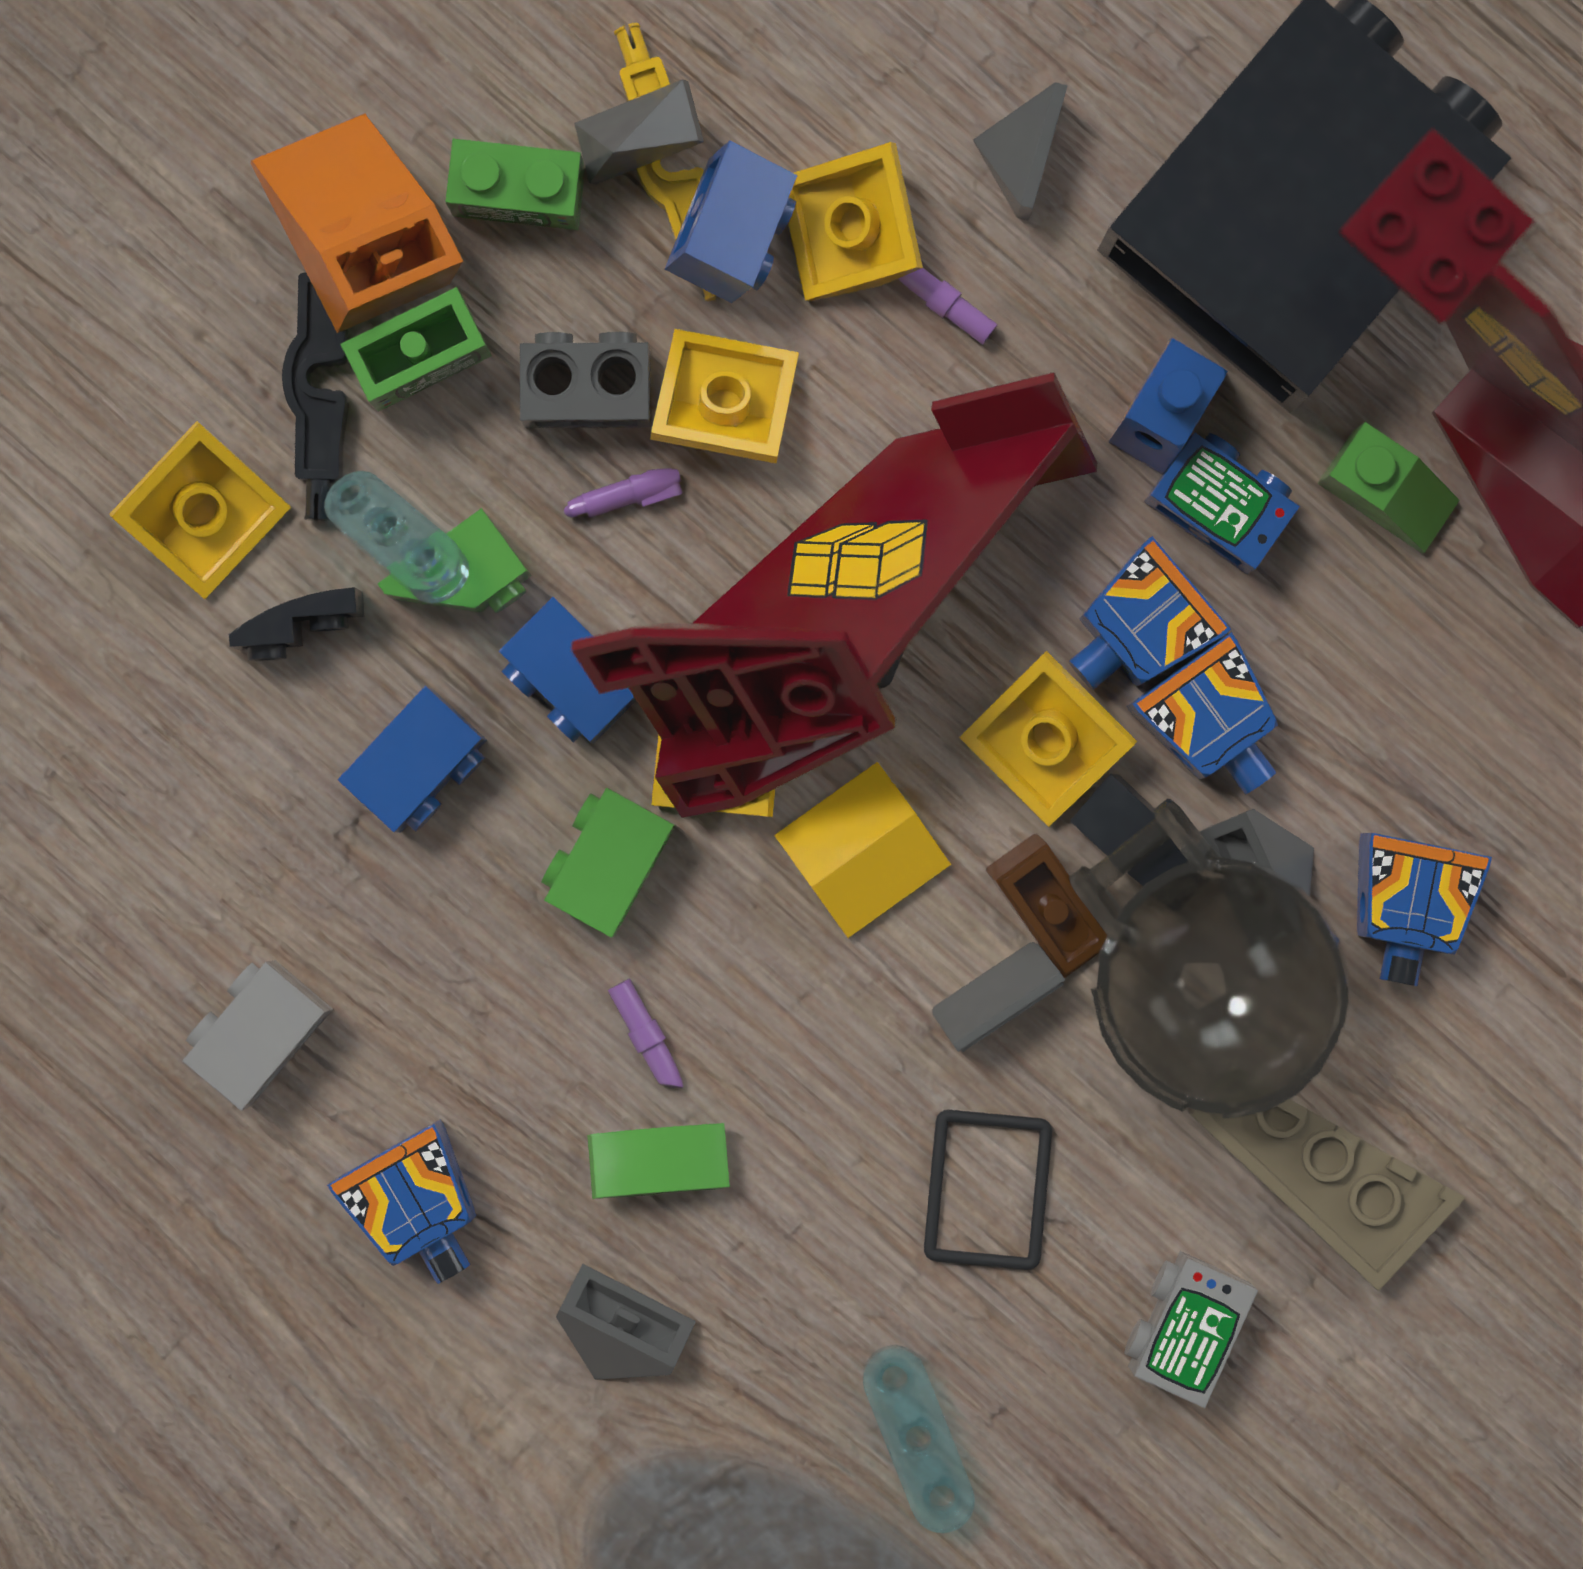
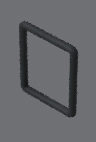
[924,1110,1052,1270]

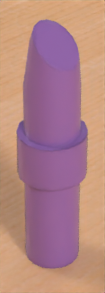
[898,268,998,345]
[608,978,683,1088]

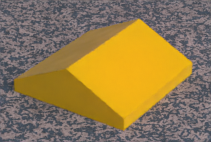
[788,142,923,301]
[650,329,799,464]
[109,421,291,600]
[959,651,1137,827]
[774,761,951,938]

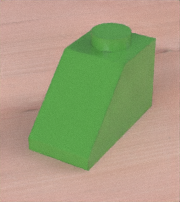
[1317,422,1460,554]
[378,508,532,613]

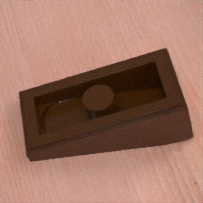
[986,834,1115,979]

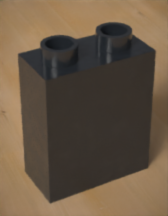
[1097,0,1512,413]

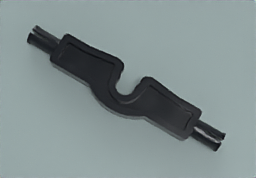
[282,272,349,521]

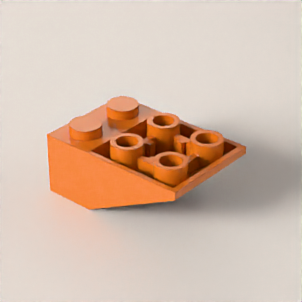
[250,114,463,333]

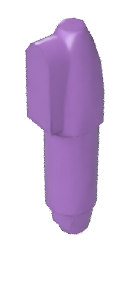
[564,469,683,518]

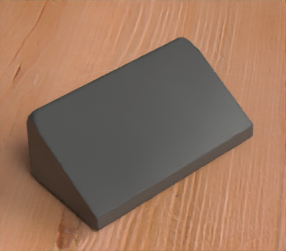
[932,942,1065,1052]

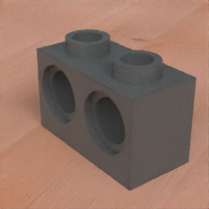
[520,332,651,428]

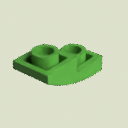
[587,1123,730,1199]

